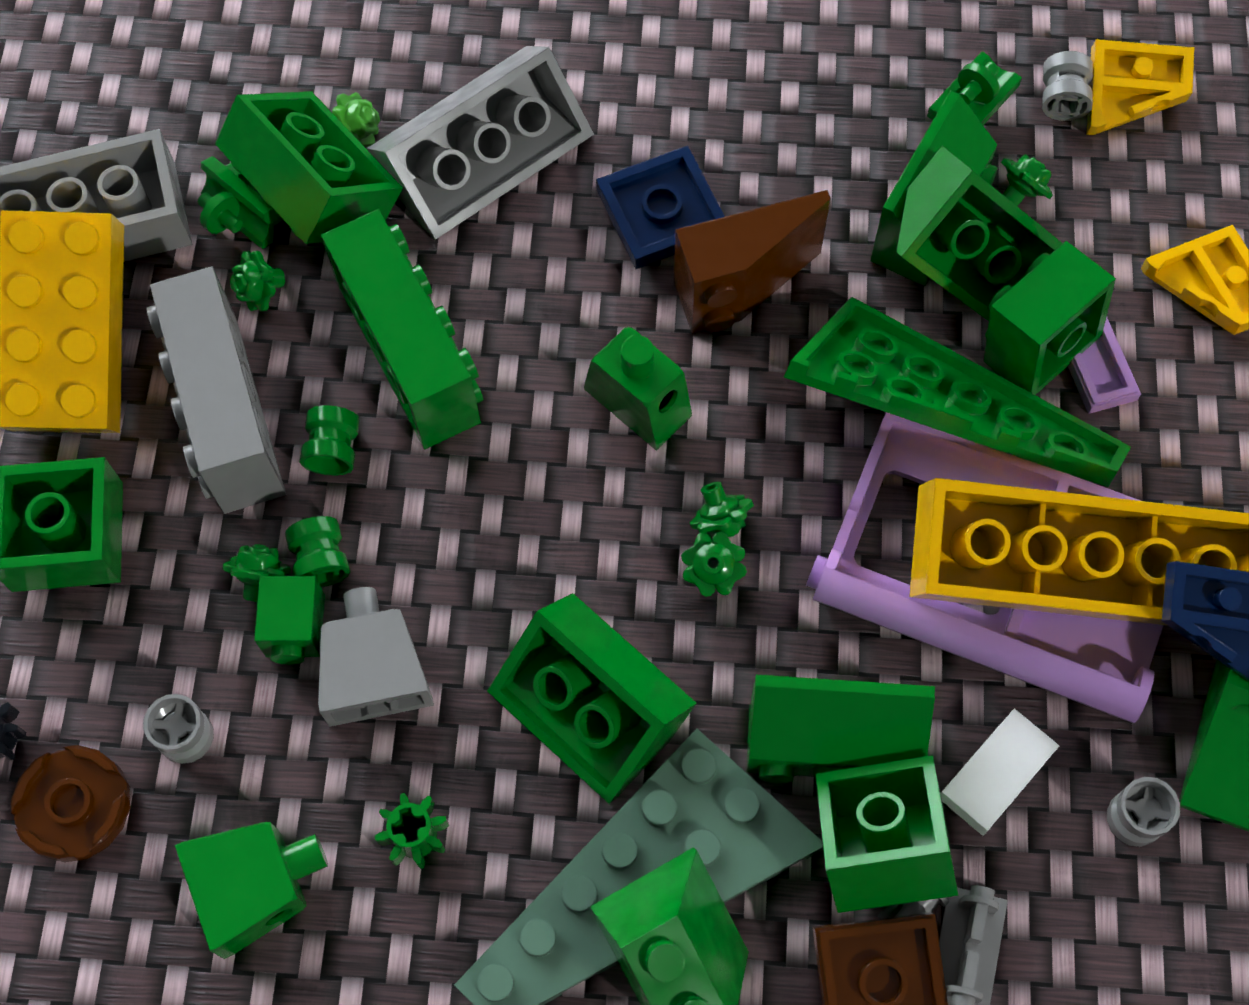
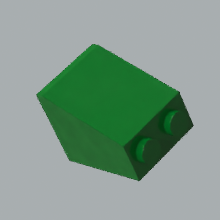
[590,847,749,1005]

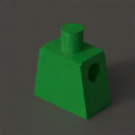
[584,326,692,451]
[175,822,328,959]

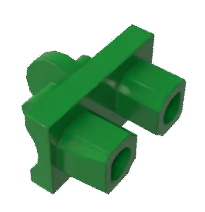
[927,51,1022,125]
[197,156,283,249]

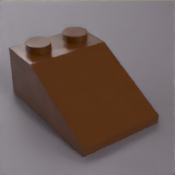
[674,190,831,334]

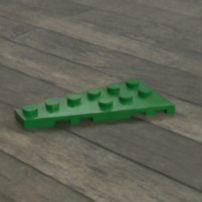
[784,297,1131,487]

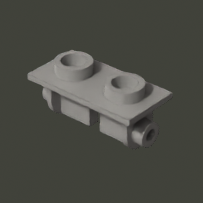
[939,885,1008,1005]

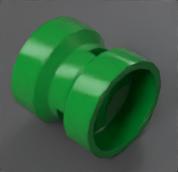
[300,405,360,476]
[285,516,350,588]

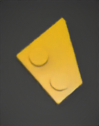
[1086,39,1194,135]
[1141,225,1249,335]

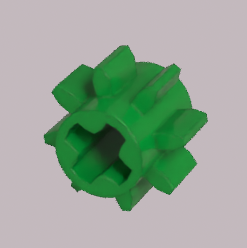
[375,793,449,869]

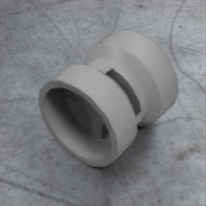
[1042,51,1093,121]
[143,694,214,764]
[1107,777,1180,847]

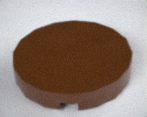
[11,745,131,863]

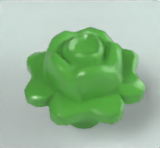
[332,92,380,148]

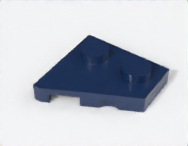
[1161,561,1249,681]

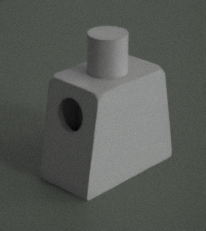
[318,587,434,727]

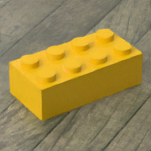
[0,210,124,433]

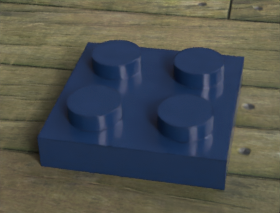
[596,145,725,270]

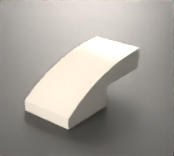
[941,708,1059,836]

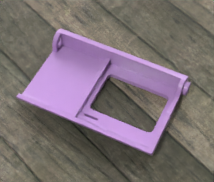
[806,412,1163,723]

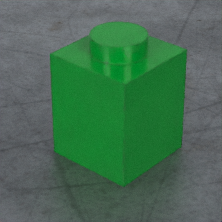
[254,576,325,665]

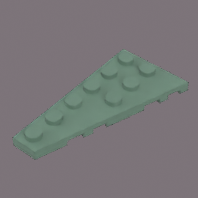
[454,729,824,1005]

